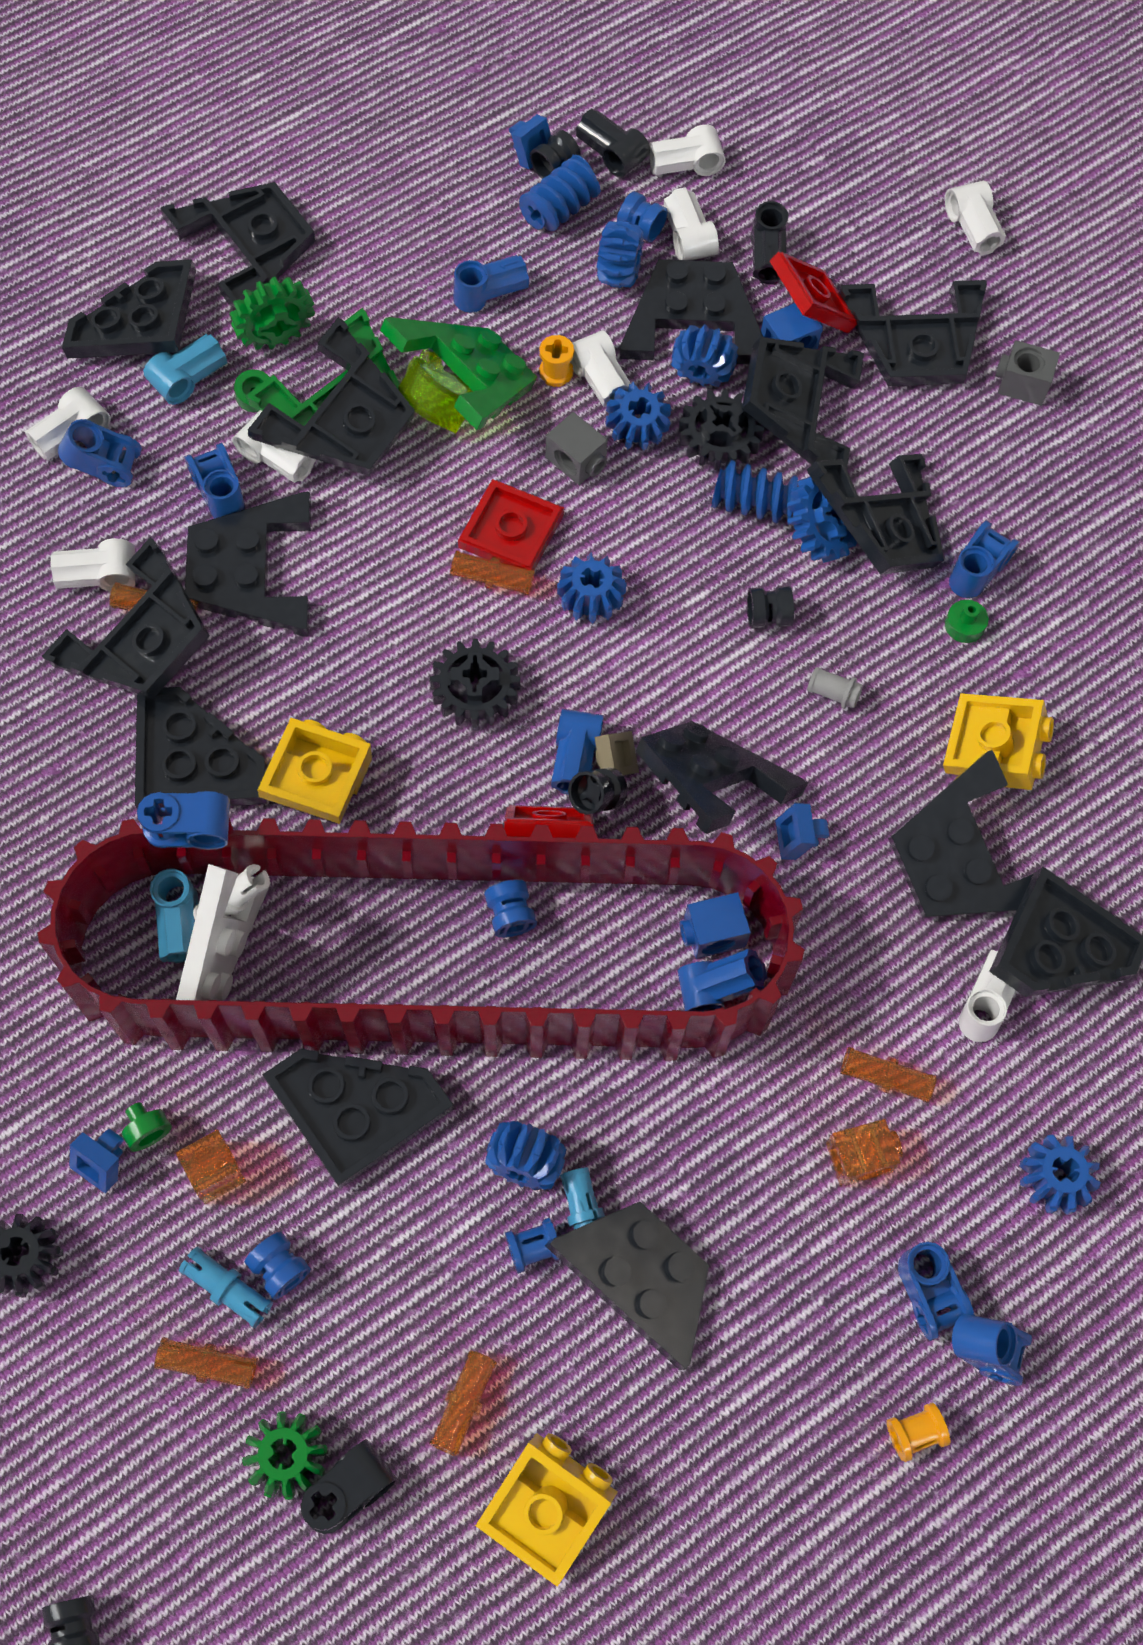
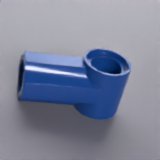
[453,255,529,313]
[551,708,604,795]
[677,949,768,1012]

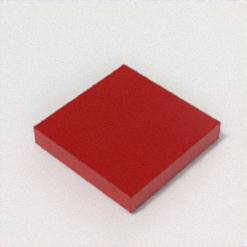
[770,251,857,333]
[458,479,564,577]
[504,805,594,838]

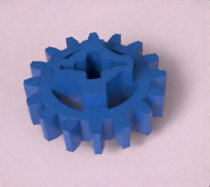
[787,477,857,563]

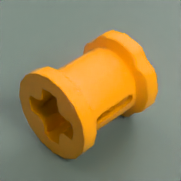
[539,335,574,387]
[886,1402,951,1462]

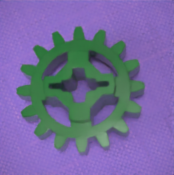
[229,277,315,350]

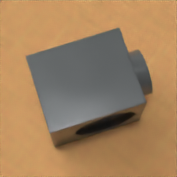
[995,340,1060,406]
[545,412,608,485]

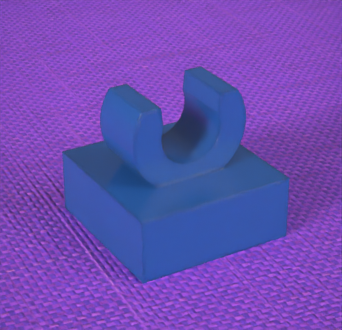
[509,114,551,170]
[775,803,830,860]
[69,1128,124,1194]

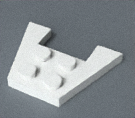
[176,864,271,1001]

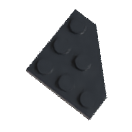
[62,259,196,359]
[135,687,267,809]
[989,866,1143,997]
[262,1049,454,1189]

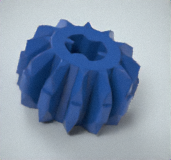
[596,220,644,288]
[671,324,738,387]
[605,381,672,451]
[557,552,627,625]
[485,1121,567,1191]
[1019,1134,1101,1215]

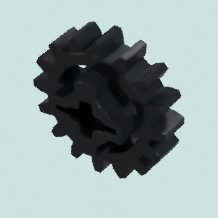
[678,389,764,471]
[430,639,520,728]

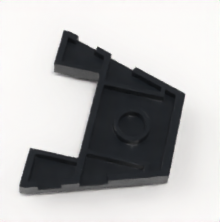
[160,182,316,310]
[619,259,763,365]
[839,280,987,386]
[248,317,415,476]
[742,337,864,469]
[807,454,944,575]
[185,492,311,636]
[41,537,210,699]
[636,721,808,834]
[888,750,1035,918]

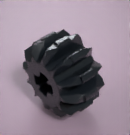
[0,1214,64,1298]

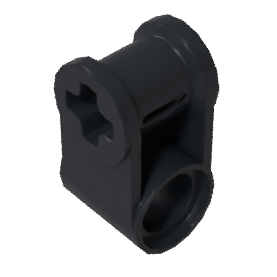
[301,1439,398,1534]

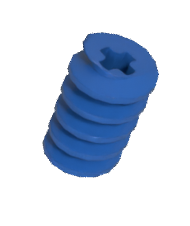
[519,154,601,231]
[711,460,799,527]

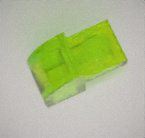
[397,348,473,434]

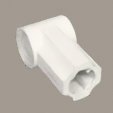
[649,125,726,176]
[945,180,1006,256]
[664,187,719,261]
[570,330,631,407]
[25,387,111,461]
[232,410,316,483]
[51,538,135,593]
[959,950,1016,1042]

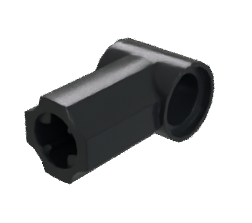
[576,108,650,178]
[750,201,789,284]

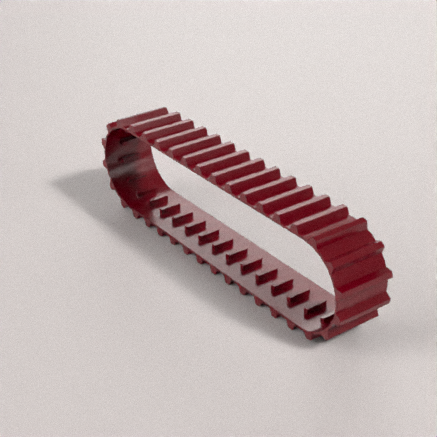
[37,818,805,1061]

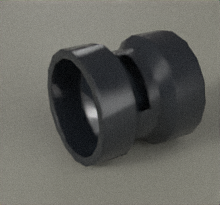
[530,130,581,179]
[747,586,794,629]
[568,767,628,815]
[42,1595,100,1645]

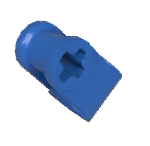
[58,419,142,487]
[184,442,245,519]
[949,520,1020,598]
[137,791,230,850]
[898,1242,975,1341]
[952,1314,1033,1386]

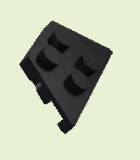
[545,1202,709,1370]

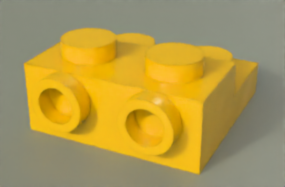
[943,693,1054,790]
[257,718,372,824]
[475,1433,618,1587]

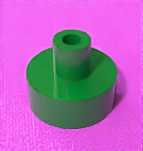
[234,369,269,412]
[945,600,989,643]
[121,1102,172,1152]

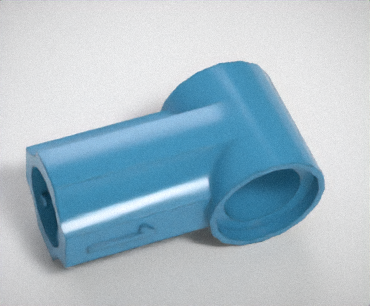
[143,334,227,405]
[150,869,199,963]

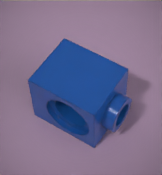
[761,303,823,349]
[679,892,751,959]

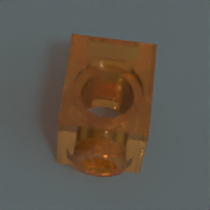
[826,1119,903,1187]
[175,1129,247,1204]

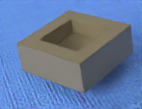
[595,731,639,775]

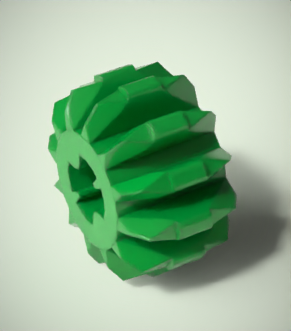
[242,1411,328,1500]

